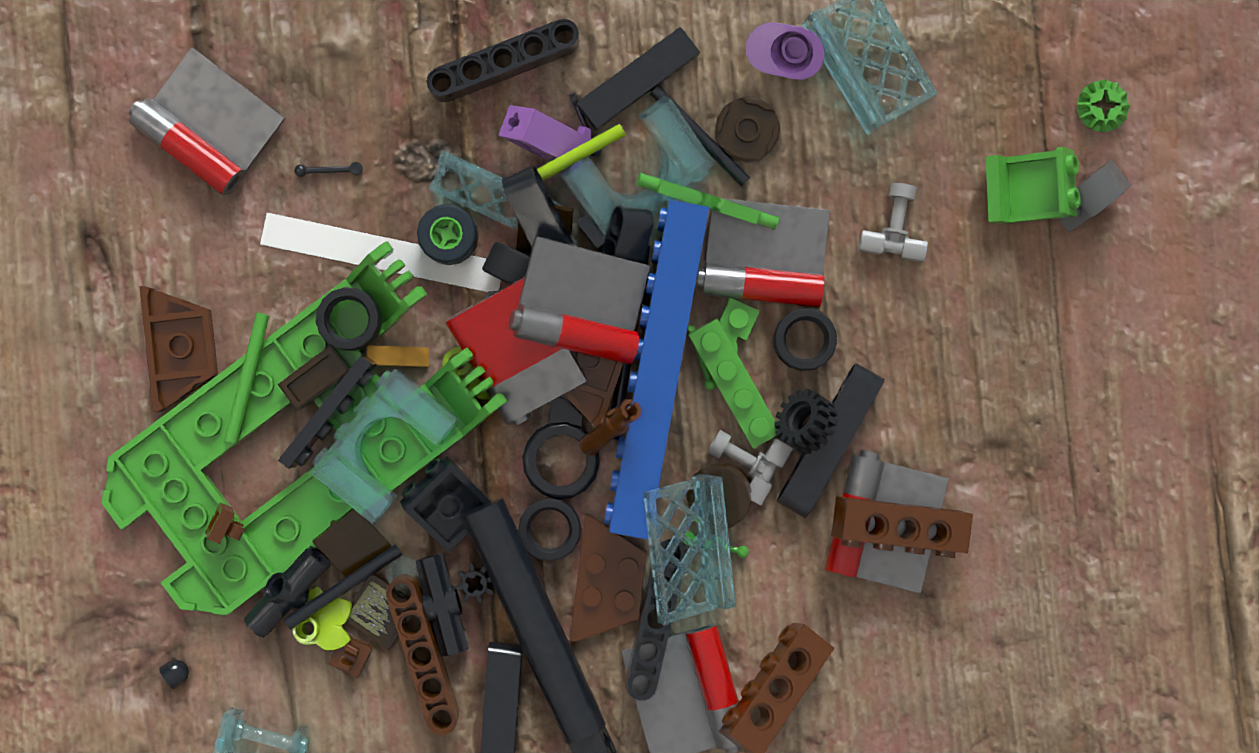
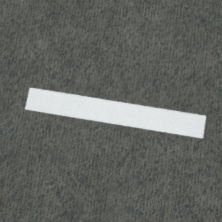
[260,213,501,292]

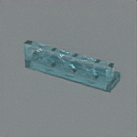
[429,150,563,230]

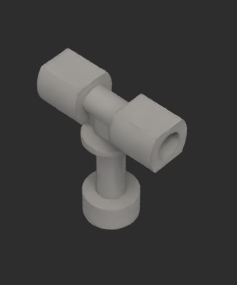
[858,183,928,263]
[707,430,793,505]

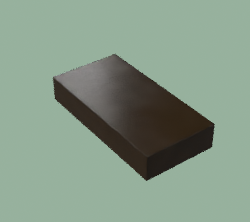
[277,345,350,411]

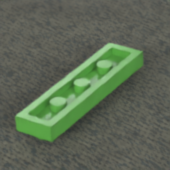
[688,318,778,449]

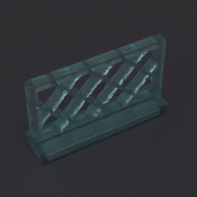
[802,0,938,135]
[643,474,736,625]

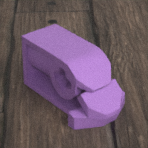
[498,105,591,175]

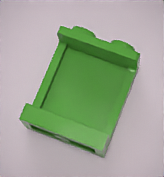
[986,147,1081,225]

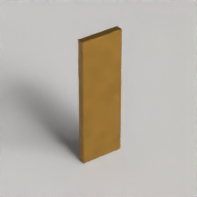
[367,345,429,367]

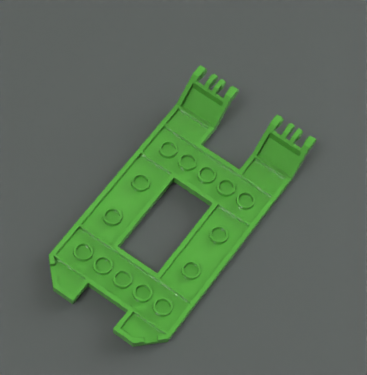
[101,241,508,615]

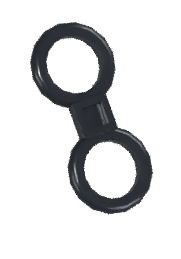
[522,395,600,499]

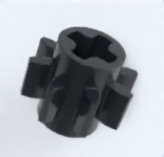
[455,562,495,603]

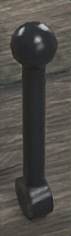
[569,93,602,157]
[294,162,363,177]

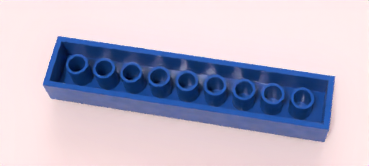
[604,200,709,540]

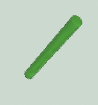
[224,312,269,444]

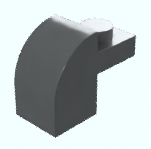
[1058,159,1131,232]

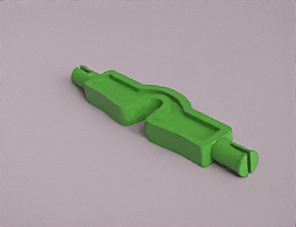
[636,172,779,230]

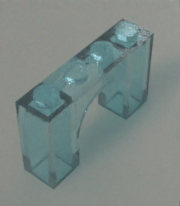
[559,96,715,237]
[310,369,461,524]

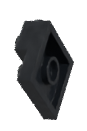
[400,456,491,552]

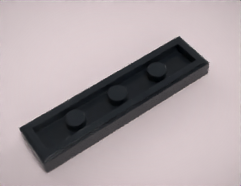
[577,26,700,131]

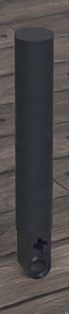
[462,498,617,753]

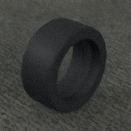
[316,287,382,351]
[773,308,837,371]
[518,498,581,561]

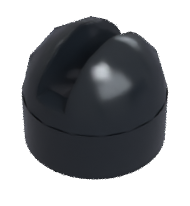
[159,660,189,689]

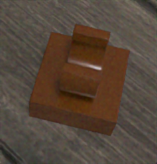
[205,502,245,544]
[328,635,373,678]

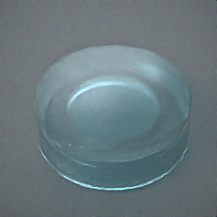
[386,555,419,589]

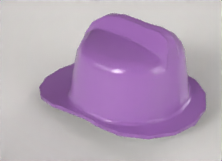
[746,23,825,80]

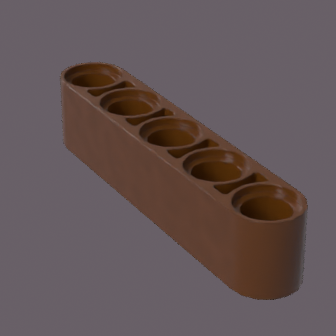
[386,574,459,735]

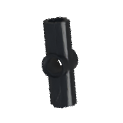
[244,546,331,638]
[416,553,469,657]

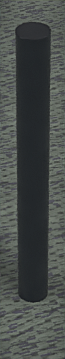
[650,86,750,187]
[284,544,403,630]

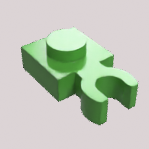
[719,298,760,352]

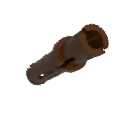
[579,399,641,456]

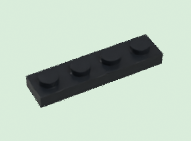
[278,356,377,469]

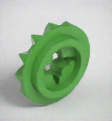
[1077,79,1131,132]

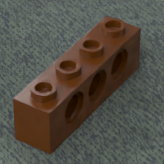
[831,496,973,558]
[719,623,834,753]

